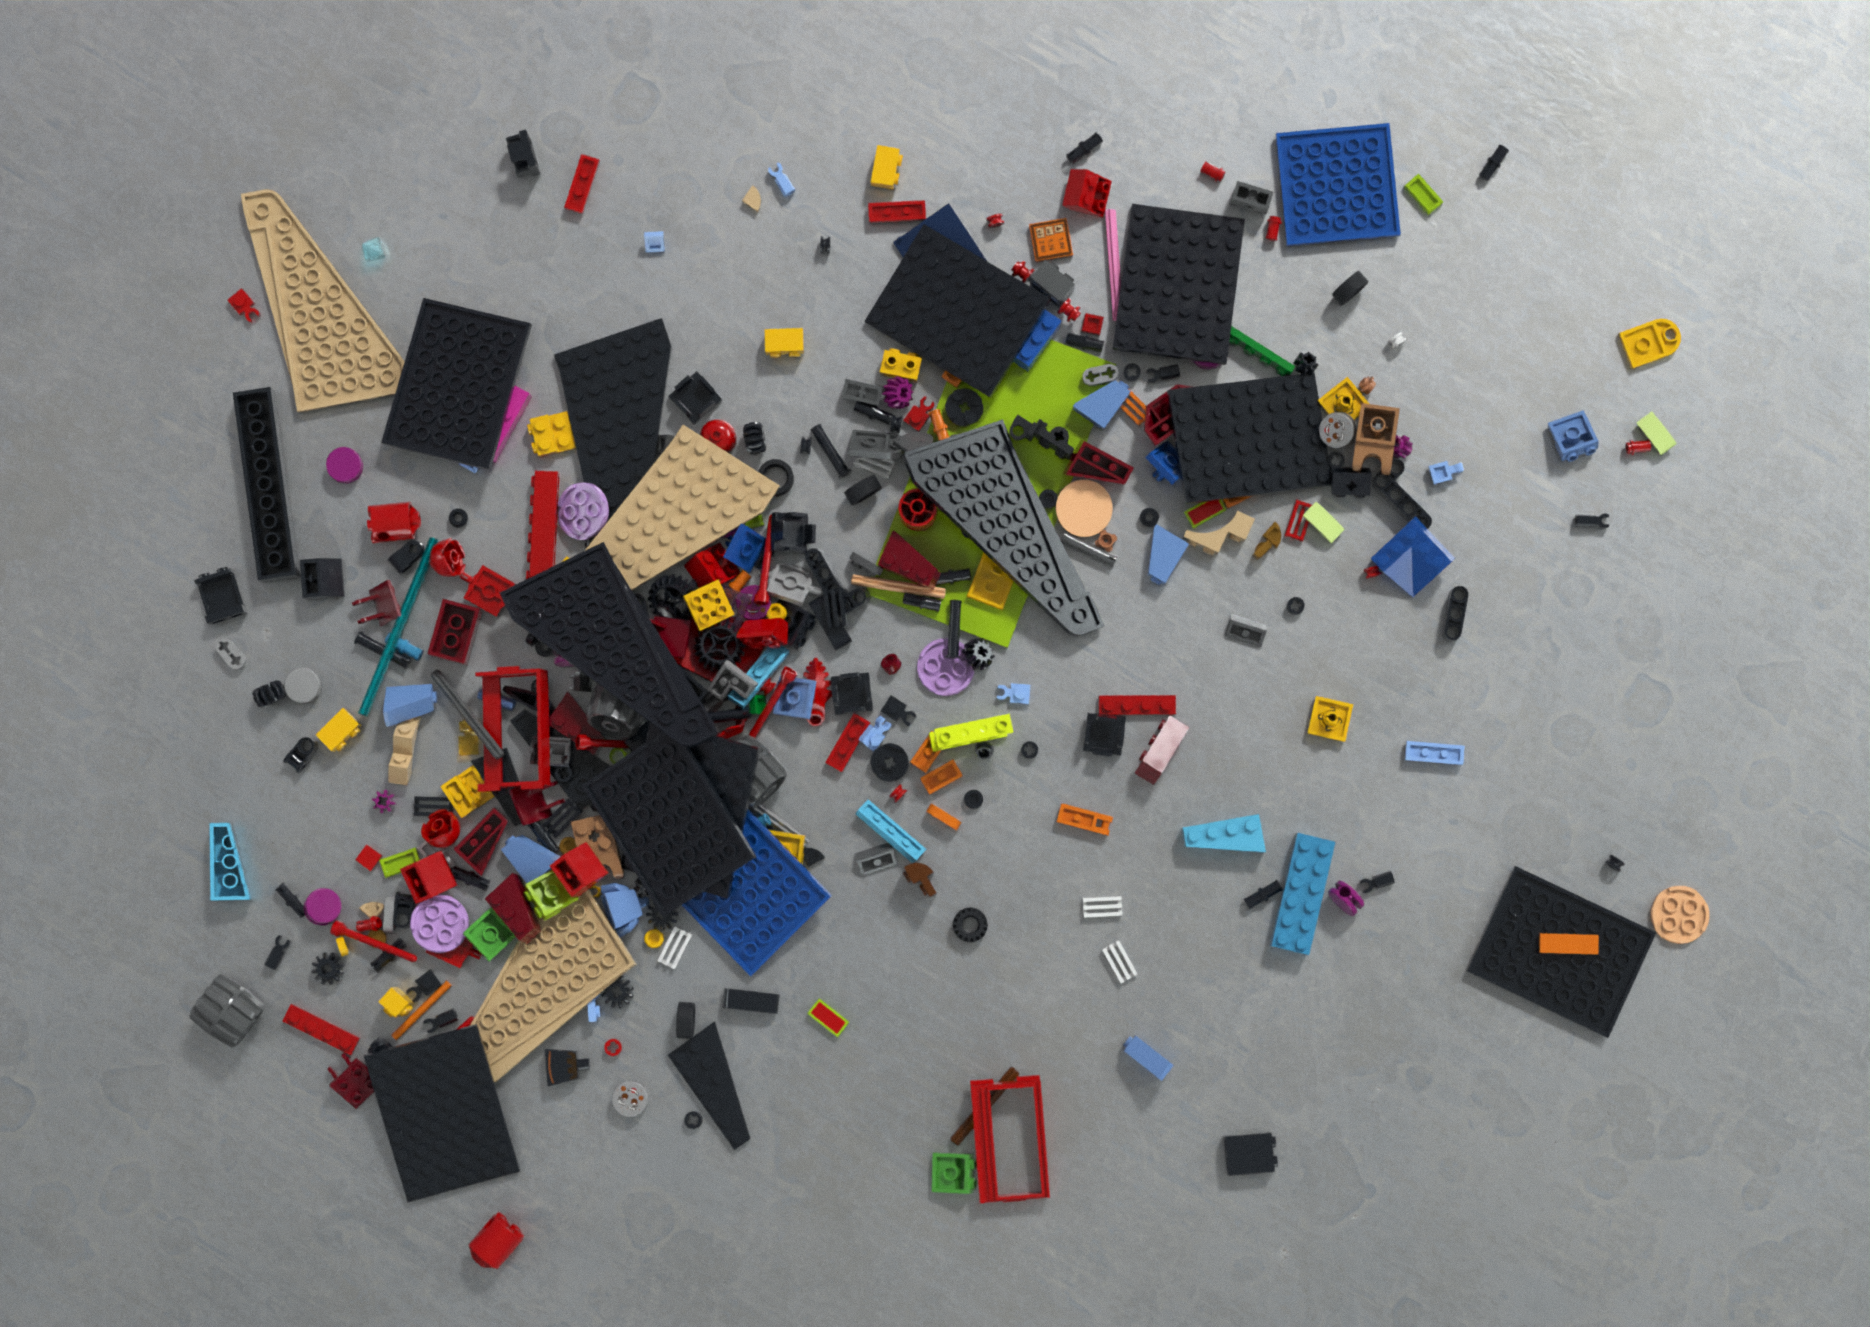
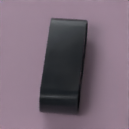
[1442,586,1469,642]
[808,595,852,650]
[722,988,780,1014]

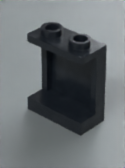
[194,567,248,625]
[1224,1132,1278,1176]

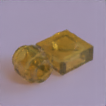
[458,719,480,756]

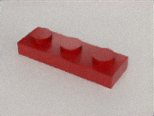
[564,154,600,214]
[868,200,926,223]
[825,713,871,772]

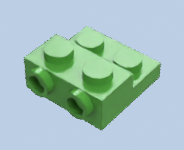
[463,907,516,962]
[932,1152,977,1194]

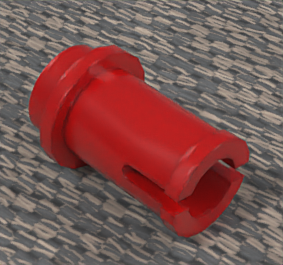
[1200,161,1226,182]
[1265,216,1282,241]
[1625,439,1651,455]
[356,916,382,933]

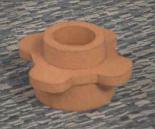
[1358,376,1376,395]
[1095,530,1117,552]

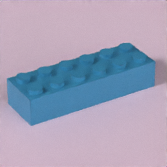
[1269,833,1335,955]

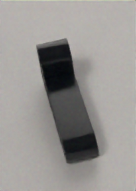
[1372,459,1432,529]
[805,548,871,615]

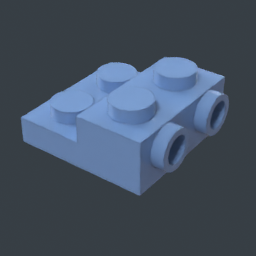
[1548,410,1599,462]
[773,676,817,719]

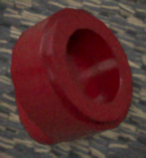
[881,654,901,675]

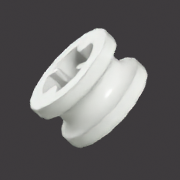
[1387,332,1407,349]

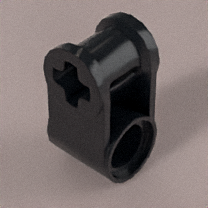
[388,540,425,575]
[283,737,318,774]
[393,891,416,929]

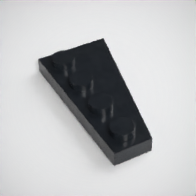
[471,748,522,827]

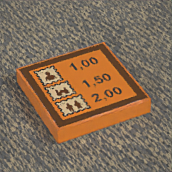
[1029,218,1073,262]

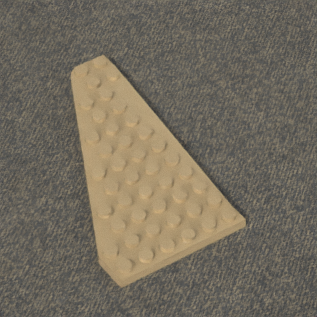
[241,189,405,413]
[586,425,780,590]
[470,889,637,1083]

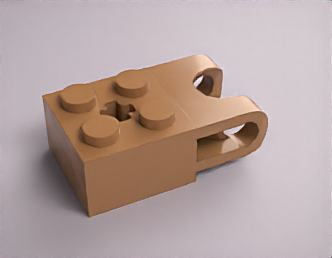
[1352,403,1400,476]
[571,815,625,886]

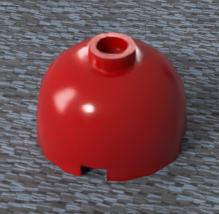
[699,419,737,454]
[429,538,466,577]
[421,809,461,848]

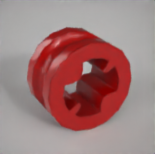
[986,213,1005,228]
[1363,565,1382,579]
[759,678,777,696]
[889,784,907,803]
[604,1039,622,1056]

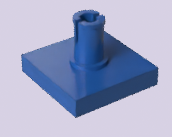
[1145,440,1181,485]
[723,524,766,573]

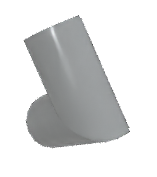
[707,660,758,701]

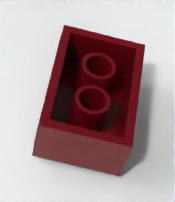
[427,599,483,666]

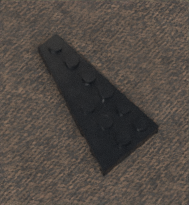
[510,709,610,810]
[668,1021,751,1150]

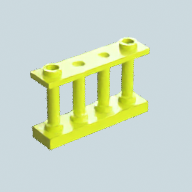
[928,714,1014,752]

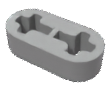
[1082,364,1118,386]
[215,638,246,670]
[383,897,396,934]

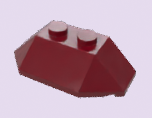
[1144,384,1193,446]

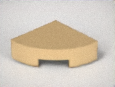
[742,185,761,212]
[359,902,384,918]

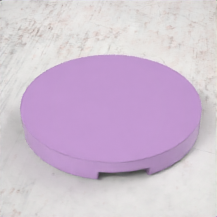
[557,482,609,540]
[917,638,974,696]
[410,895,469,953]

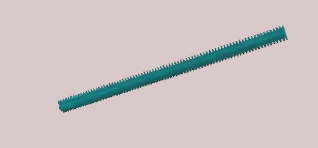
[358,537,438,717]

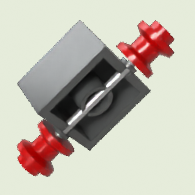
[1011,260,1081,322]

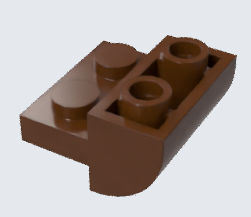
[903,863,937,898]

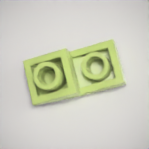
[1636,412,1677,455]
[1303,502,1345,544]

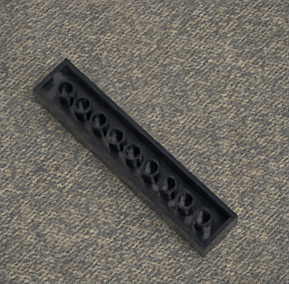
[233,387,300,583]

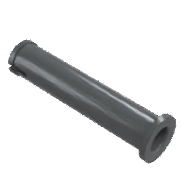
[1061,531,1118,567]

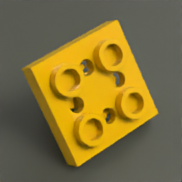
[1317,377,1369,420]
[683,580,735,631]
[1307,696,1353,742]

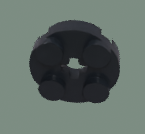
[945,388,983,427]
[870,743,909,782]

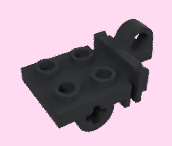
[1010,415,1074,460]

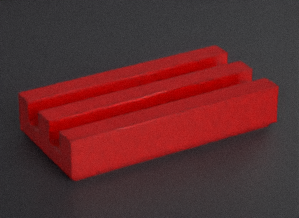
[1284,500,1312,542]

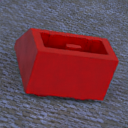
[1062,169,1112,218]
[684,543,740,596]
[737,618,788,650]
[550,842,609,897]
[400,850,457,904]

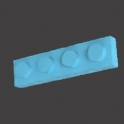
[728,645,789,709]
[855,800,926,863]

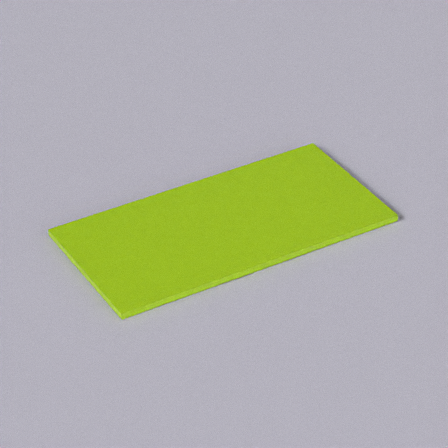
[866,340,1117,648]

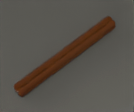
[950,1067,1019,1146]

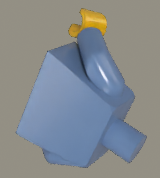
[590,883,649,937]

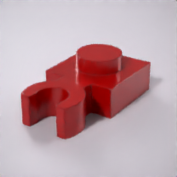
[227,288,261,323]
[903,396,935,432]

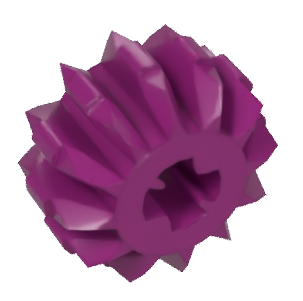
[882,377,914,409]

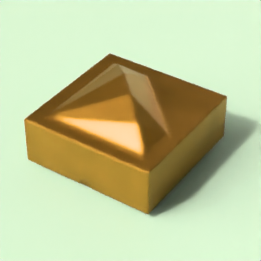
[1253,540,1272,560]

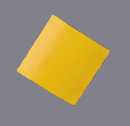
[440,765,495,818]

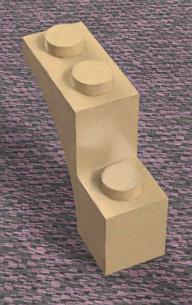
[1183,511,1255,555]
[388,716,421,785]

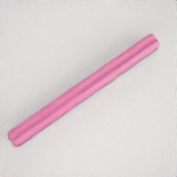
[1105,209,1121,321]

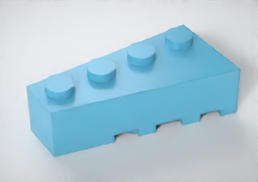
[1181,814,1266,853]
[209,823,252,901]

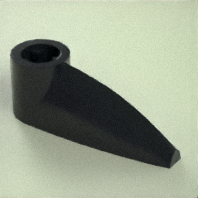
[502,685,556,718]

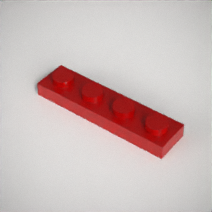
[1099,695,1176,715]
[282,1004,361,1055]

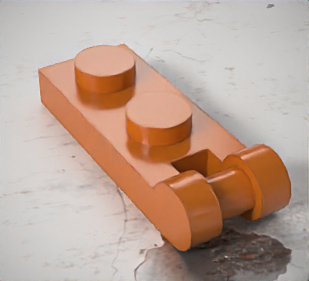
[1057,803,1113,836]

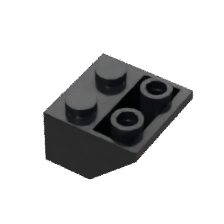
[300,558,345,600]

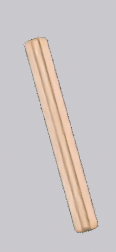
[851,574,946,599]

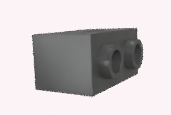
[1230,181,1274,214]

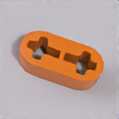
[926,803,962,831]

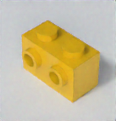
[871,145,903,190]
[765,328,804,358]
[880,348,922,383]
[316,708,362,752]
[378,987,415,1018]

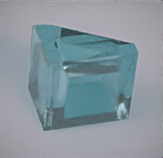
[362,237,386,262]

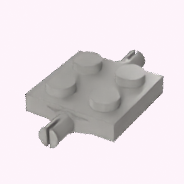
[758,560,822,606]

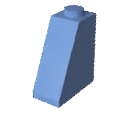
[1072,380,1131,431]
[1148,524,1189,585]
[383,684,438,727]
[501,835,561,883]
[1123,1035,1174,1081]

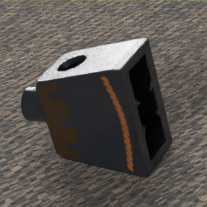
[545,1049,590,1086]

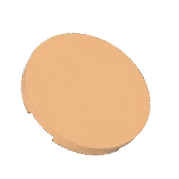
[1055,480,1113,537]
[1650,886,1710,944]

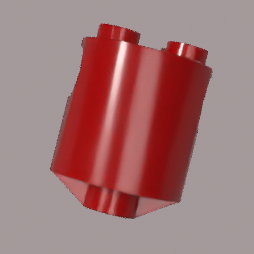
[898,488,937,531]
[367,501,421,544]
[469,1211,524,1270]

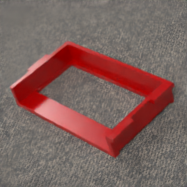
[475,666,550,792]
[970,1075,1050,1204]

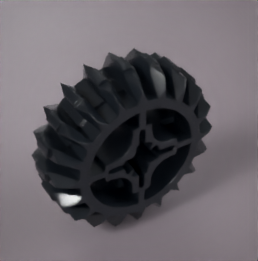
[647,574,694,620]
[693,621,746,672]

